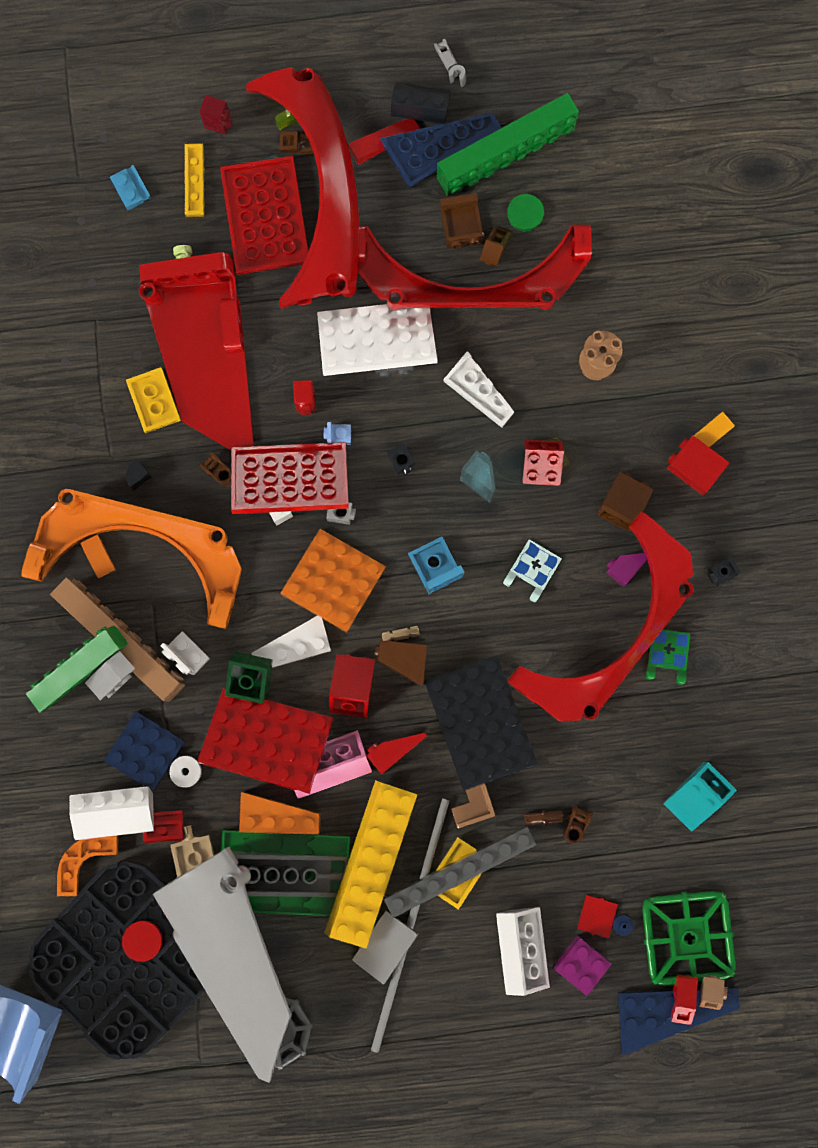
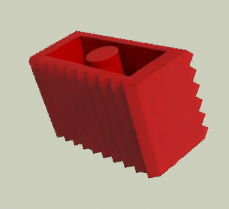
[293,380,316,415]

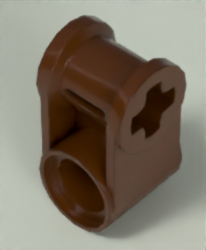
[199,452,232,487]
[563,804,593,844]

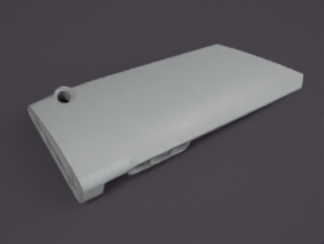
[153,847,291,1083]

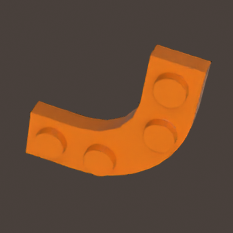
[57,835,118,896]

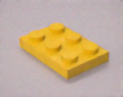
[126,367,181,433]
[436,837,482,910]

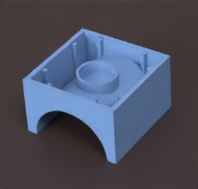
[0,985,63,1104]

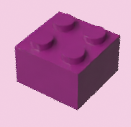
[553,935,612,996]

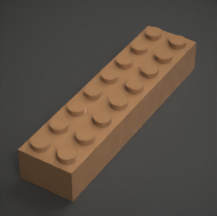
[50,577,185,702]

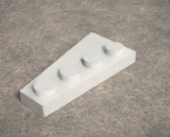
[444,351,514,427]
[252,616,331,668]

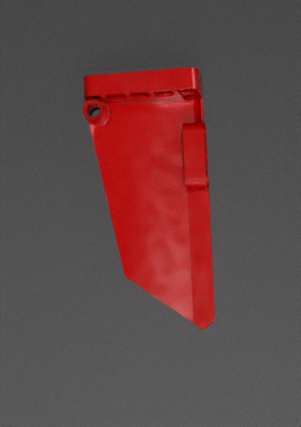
[139,252,254,451]

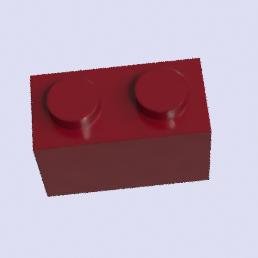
[199,95,233,135]

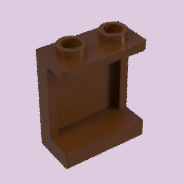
[440,193,484,249]

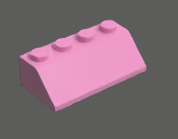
[294,730,372,799]

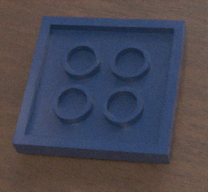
[104,711,185,792]

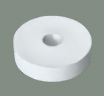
[170,756,202,787]

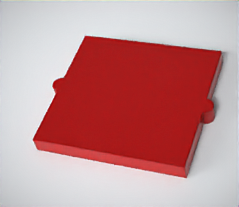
[577,895,618,938]

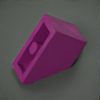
[606,553,647,587]

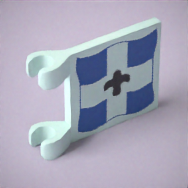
[503,539,562,602]

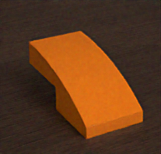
[81,534,116,579]

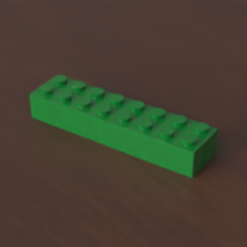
[437,93,579,196]

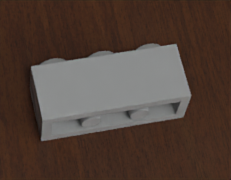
[85,651,135,700]

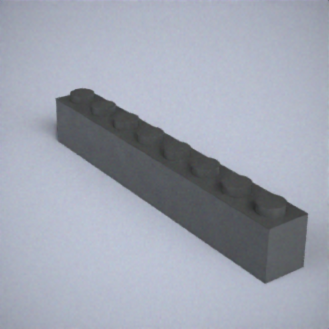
[384,826,536,918]

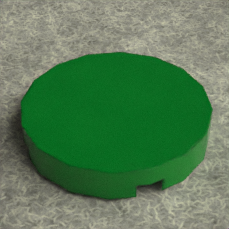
[507,194,544,232]

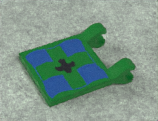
[645,629,690,685]

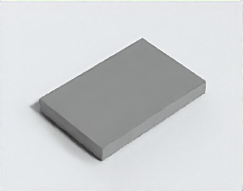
[352,910,419,985]

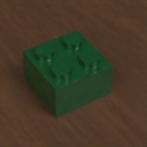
[225,652,273,704]

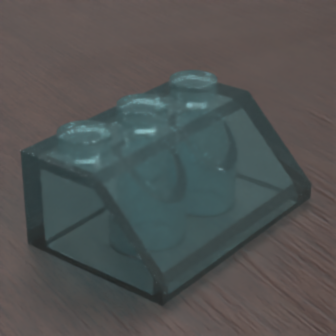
[460,450,495,503]

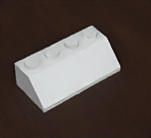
[70,786,154,840]
[496,907,550,996]

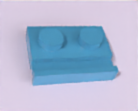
[110,165,151,210]

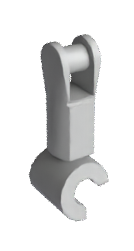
[434,39,467,87]

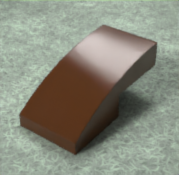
[279,131,314,154]

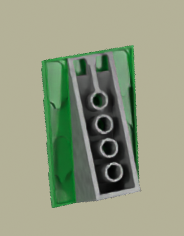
[220,830,350,916]

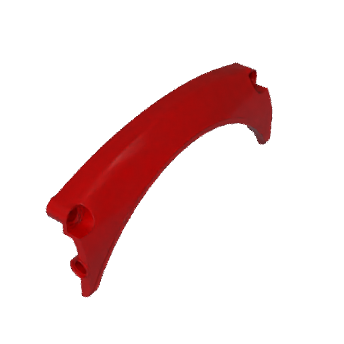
[246,67,359,309]

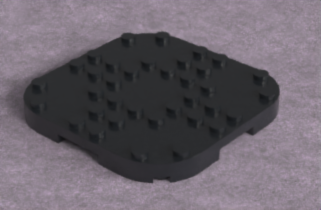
[29,861,205,1060]

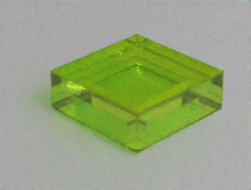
[275,110,295,131]

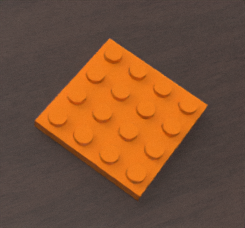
[281,529,386,632]

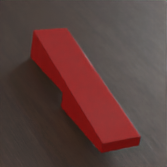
[348,118,420,165]

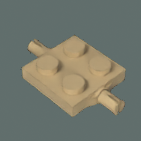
[171,825,214,877]

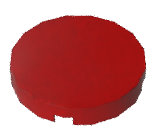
[122,920,163,962]

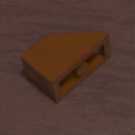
[480,226,512,266]

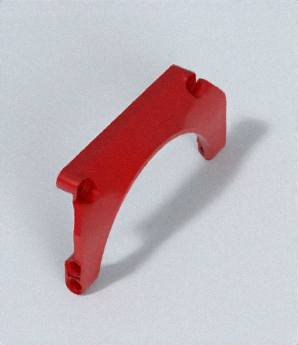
[507,512,694,721]

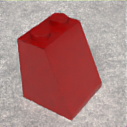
[329,654,375,718]

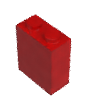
[667,435,729,496]

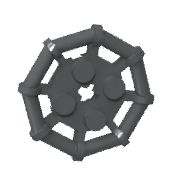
[274,998,313,1070]

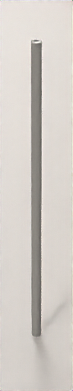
[371,798,450,1053]

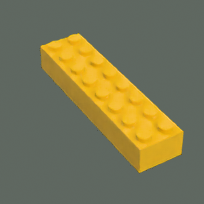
[324,780,417,948]

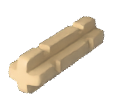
[382,626,420,641]

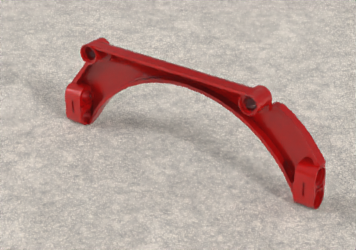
[358,224,592,311]

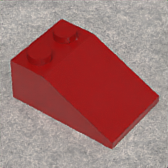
[366,733,427,774]

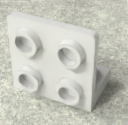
[161,632,210,675]

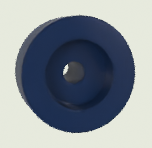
[612,914,633,936]

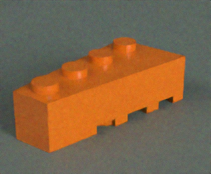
[239,791,321,834]

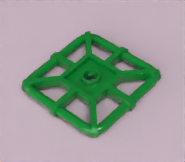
[642,891,736,985]

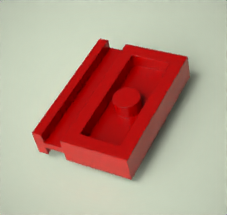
[143,810,184,844]

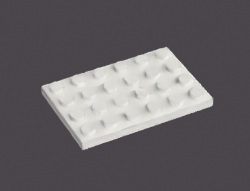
[317,304,437,376]

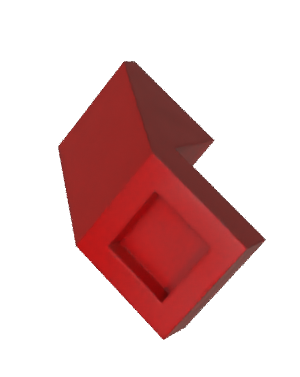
[671,974,698,1025]

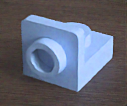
[324,422,351,445]

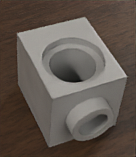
[326,502,356,525]

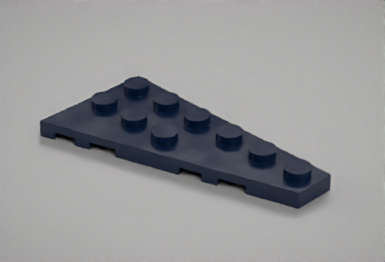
[379,113,501,188]
[618,987,739,1055]

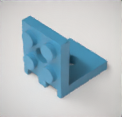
[408,537,464,595]

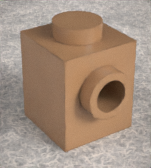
[699,976,727,1010]

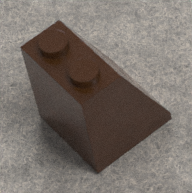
[596,472,653,533]
[375,640,427,686]

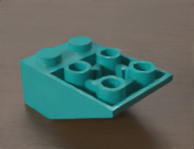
[663,762,737,832]

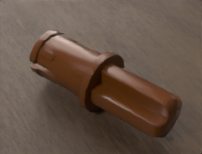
[524,810,564,826]

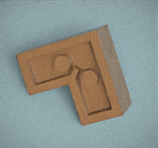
[451,784,495,828]

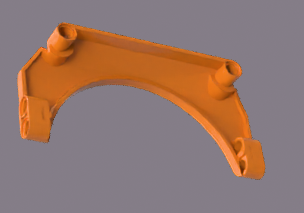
[22,489,242,629]

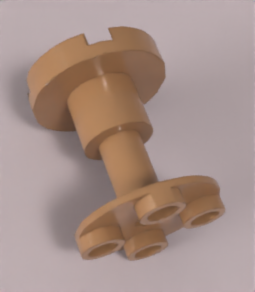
[578,331,623,381]

